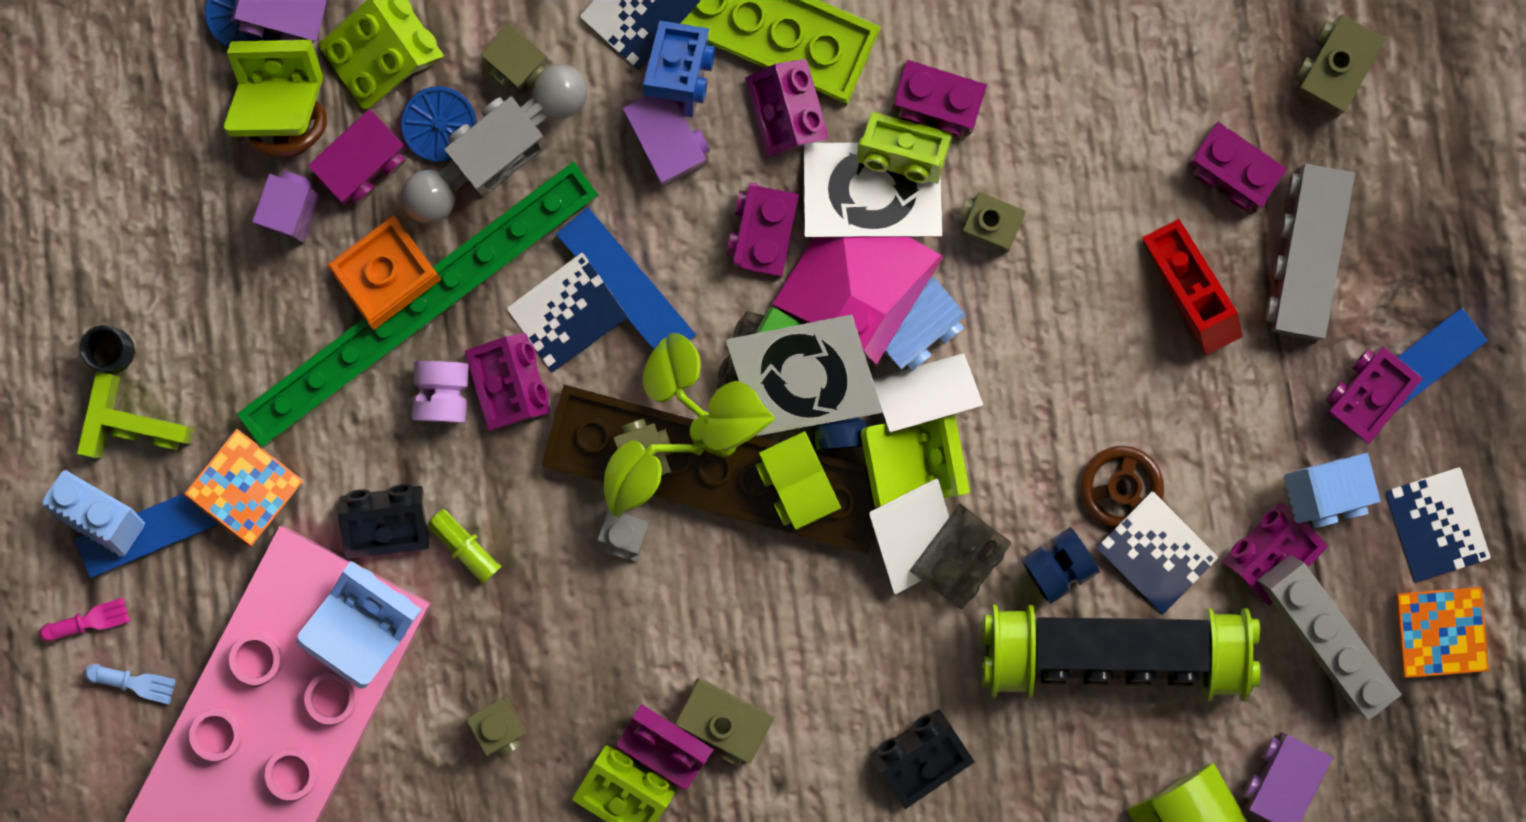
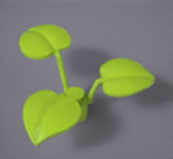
[604,333,775,518]

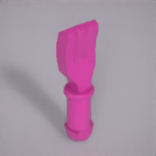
[39,598,131,642]

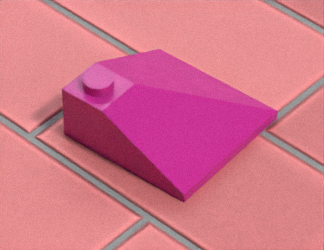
[772,236,943,365]

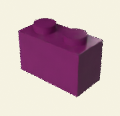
[308,109,408,206]

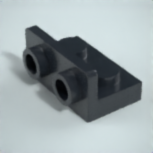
[337,484,430,559]
[870,709,975,809]

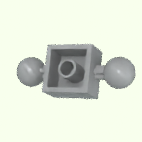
[401,64,587,224]

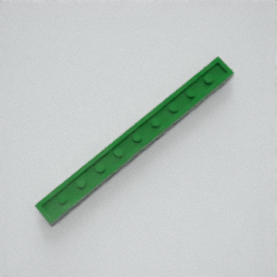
[237,161,599,448]

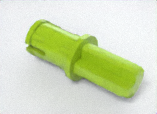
[427,509,502,585]

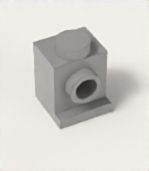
[597,508,650,562]

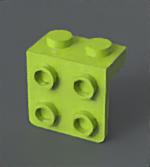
[320,0,444,109]
[224,40,324,137]
[861,414,970,508]

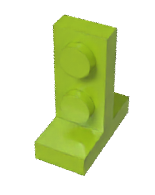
[77,371,195,458]

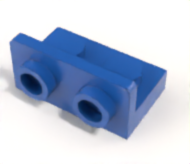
[643,21,715,118]

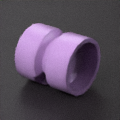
[411,361,469,423]

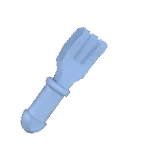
[84,664,176,704]

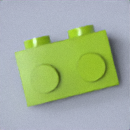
[857,111,952,184]

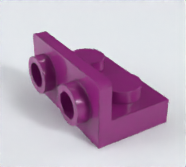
[745,59,828,158]
[892,59,987,137]
[1188,121,1287,212]
[726,182,799,277]
[465,333,550,431]
[1324,346,1423,444]
[1223,503,1328,606]
[616,704,714,790]

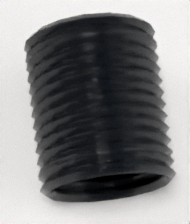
[79,325,135,374]

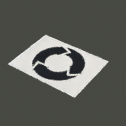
[804,143,942,237]
[726,314,883,436]

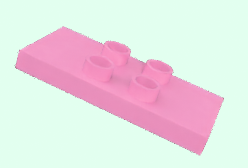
[124,526,432,822]

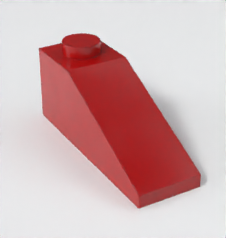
[1142,219,1243,356]

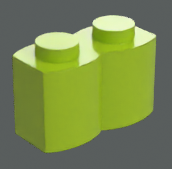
[756,431,842,530]

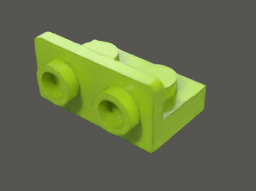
[572,745,676,822]

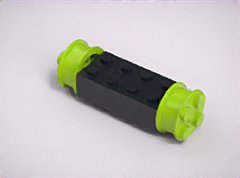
[981,604,1260,702]

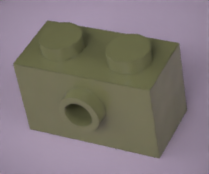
[1294,14,1386,117]
[675,678,774,766]

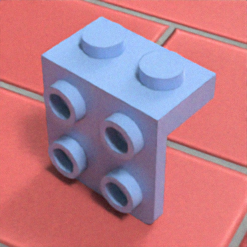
[296,561,422,689]

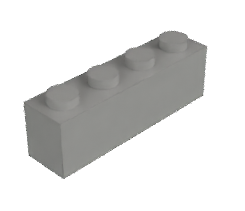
[1265,163,1355,341]
[1257,555,1402,721]

